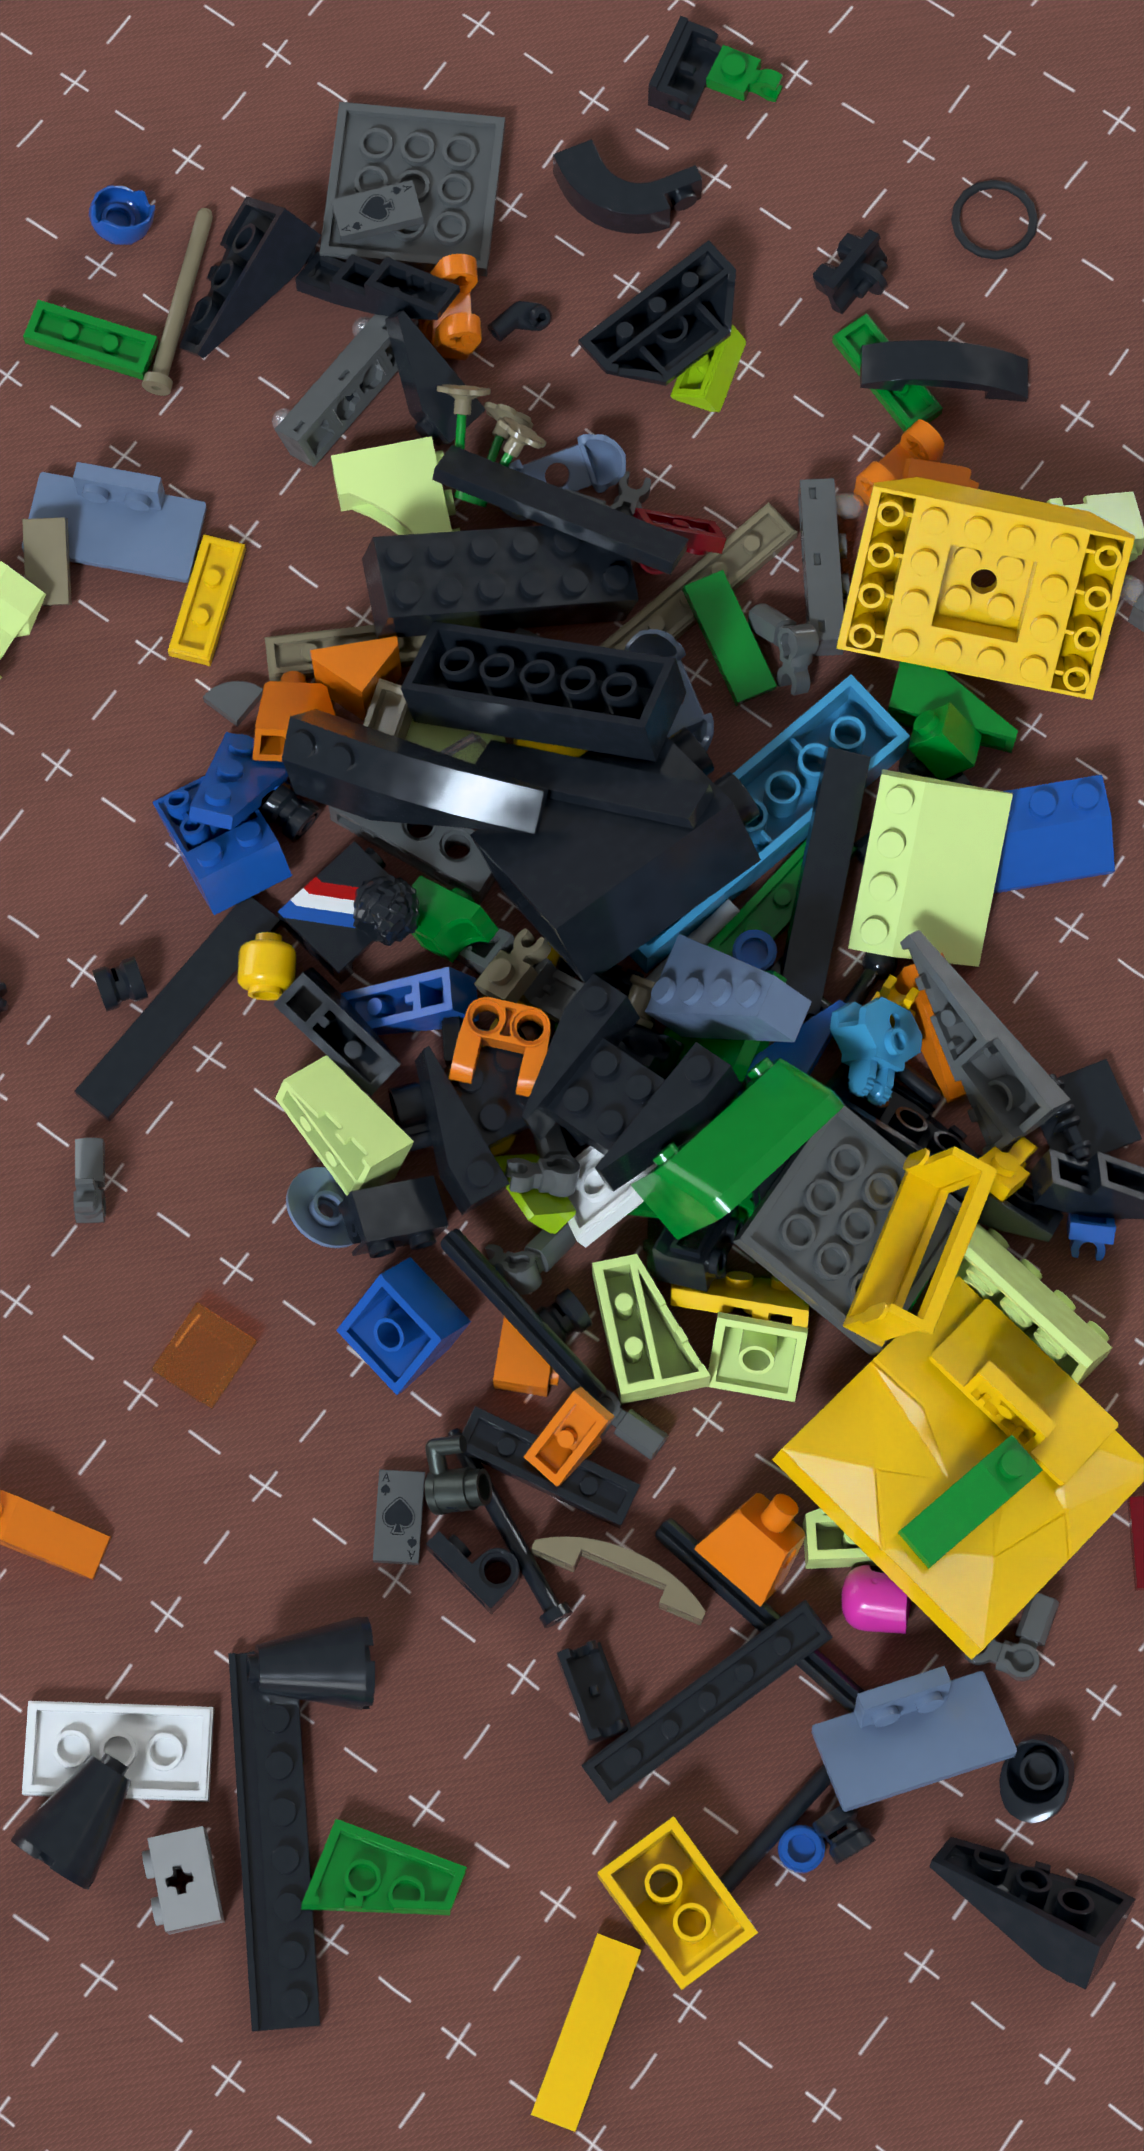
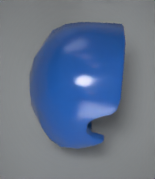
[89,185,155,245]

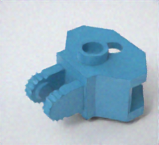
[830,997,923,1106]

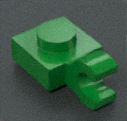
[706,45,783,102]

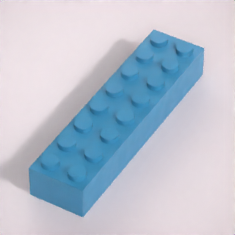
[630,674,910,974]

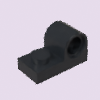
[426,1531,520,1615]

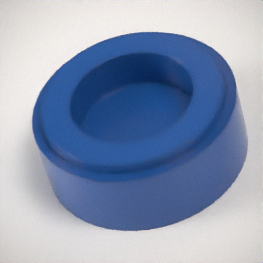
[732,930,777,971]
[777,1825,825,1874]

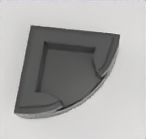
[203,681,263,727]

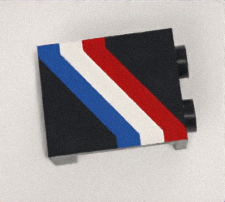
[277,841,404,984]

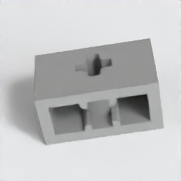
[142,1826,225,1935]

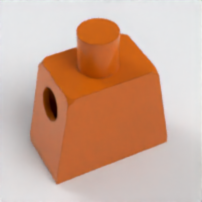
[252,671,335,762]
[694,1493,806,1607]

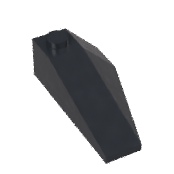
[179,196,322,359]
[929,1837,1136,1990]

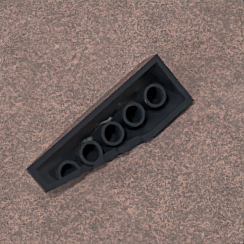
[282,709,548,834]
[825,1063,1064,1242]

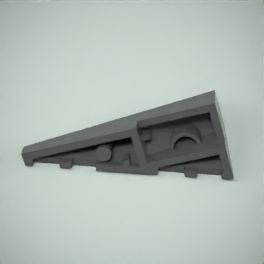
[900,930,1071,1154]

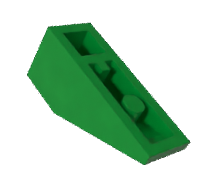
[887,661,1018,753]
[898,1435,1043,1569]

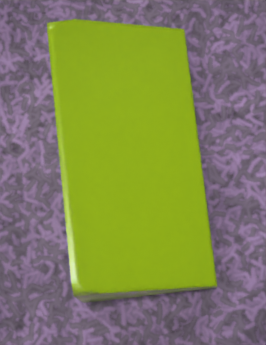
[670,325,746,413]
[495,1154,576,1234]

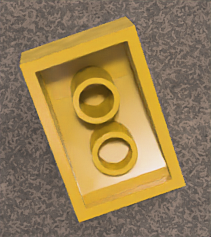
[597,1816,758,1990]

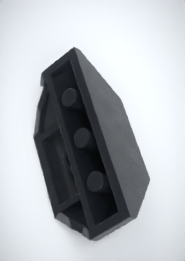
[578,240,736,386]

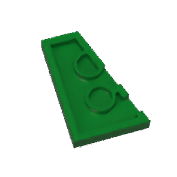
[301,1819,467,1915]

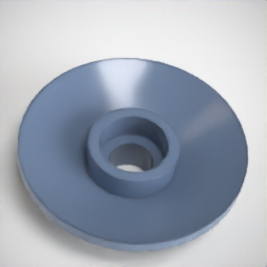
[286,1167,353,1248]

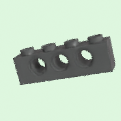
[328,806,496,905]

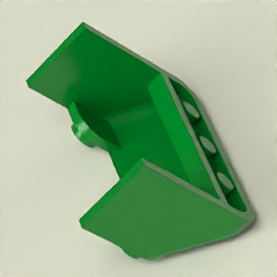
[630,1057,845,1240]

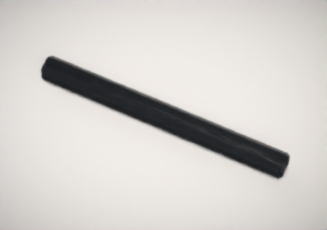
[655,1518,864,1713]

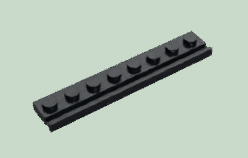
[228,1651,321,2032]

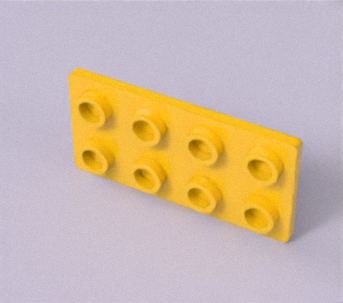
[929,1299,1118,1486]

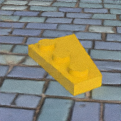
[670,1271,809,1328]

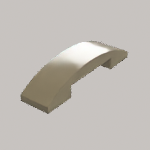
[531,1537,706,1626]

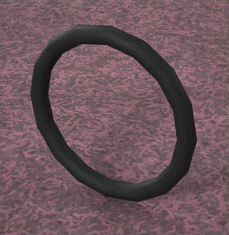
[951,180,1038,260]

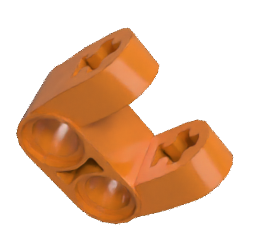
[418,254,482,361]
[854,419,944,506]
[449,997,550,1097]

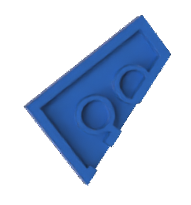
[189,732,288,830]

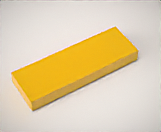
[168,534,246,666]

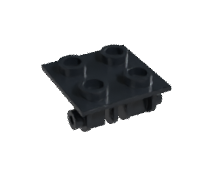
[1040,1059,1142,1161]

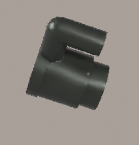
[425,1435,492,1515]

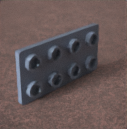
[22,462,207,583]
[811,1666,1017,1812]

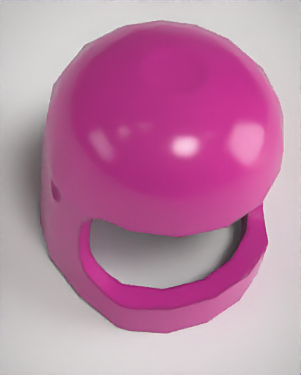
[842,1565,912,1634]

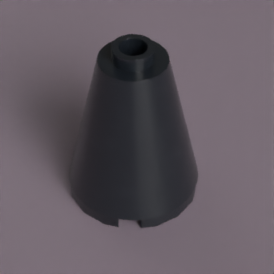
[246,1616,375,1710]
[11,1753,131,1889]

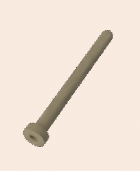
[142,208,213,396]

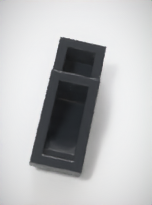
[1031,1149,1144,1219]

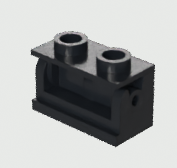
[338,1175,449,1258]

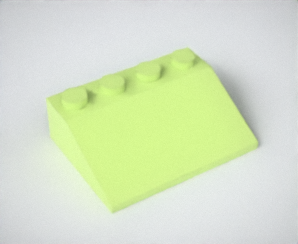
[848,769,1013,967]
[955,1224,1113,1385]

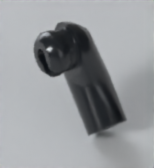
[487,301,552,342]

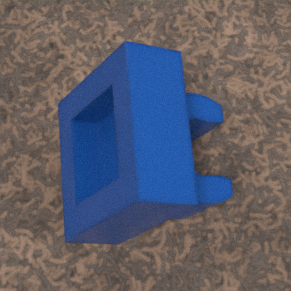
[1066,1213,1116,1261]

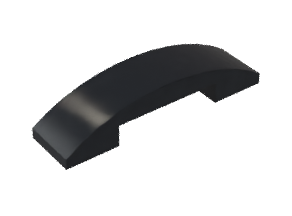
[860,340,1028,402]

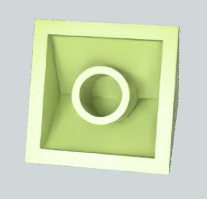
[708,1312,809,1402]

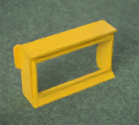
[843,1146,998,1347]

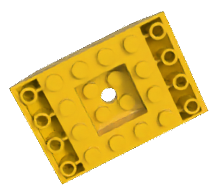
[836,477,1135,700]

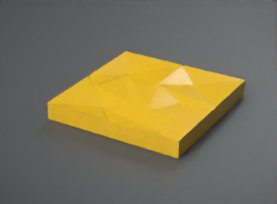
[772,1276,1144,1660]

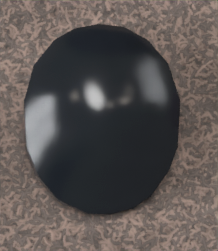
[999,1733,1074,1824]

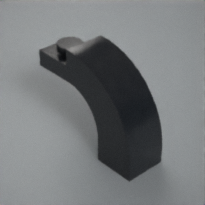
[553,139,702,234]

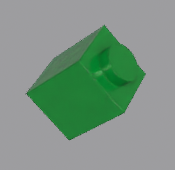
[908,702,982,780]

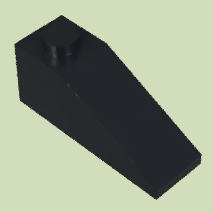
[385,310,486,446]
[273,967,402,1096]

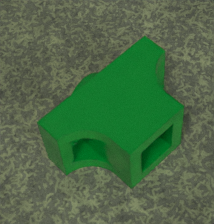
[411,875,499,963]

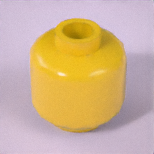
[237,932,296,1000]

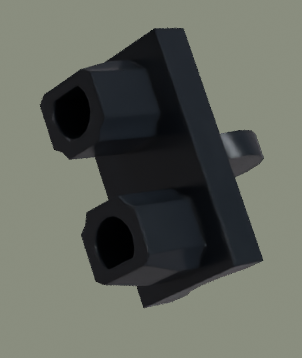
[813,229,888,314]

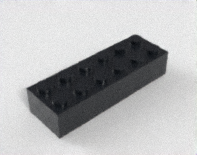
[362,525,639,639]
[401,621,687,761]

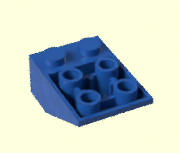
[152,776,292,915]

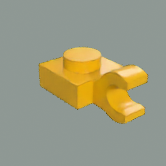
[979,1136,1038,1202]

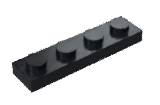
[462,1406,640,1529]

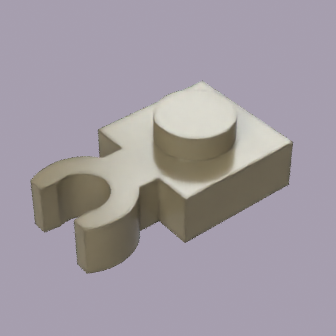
[474,928,552,1003]

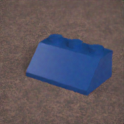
[993,775,1115,894]

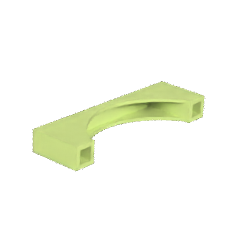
[331,436,506,764]

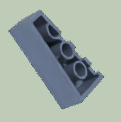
[645,934,812,1042]

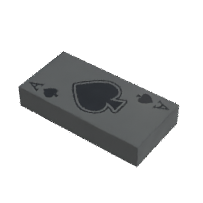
[331,180,423,243]
[373,1469,425,1565]

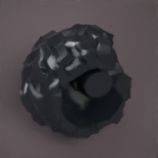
[353,875,420,946]

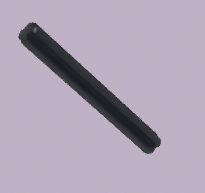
[440,1229,606,1401]

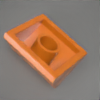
[310,636,402,721]

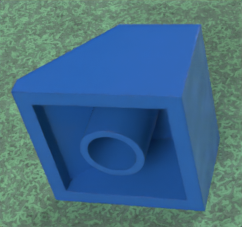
[336,1257,471,1395]

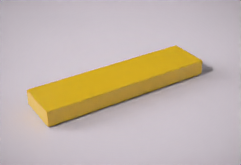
[531,1933,641,2132]

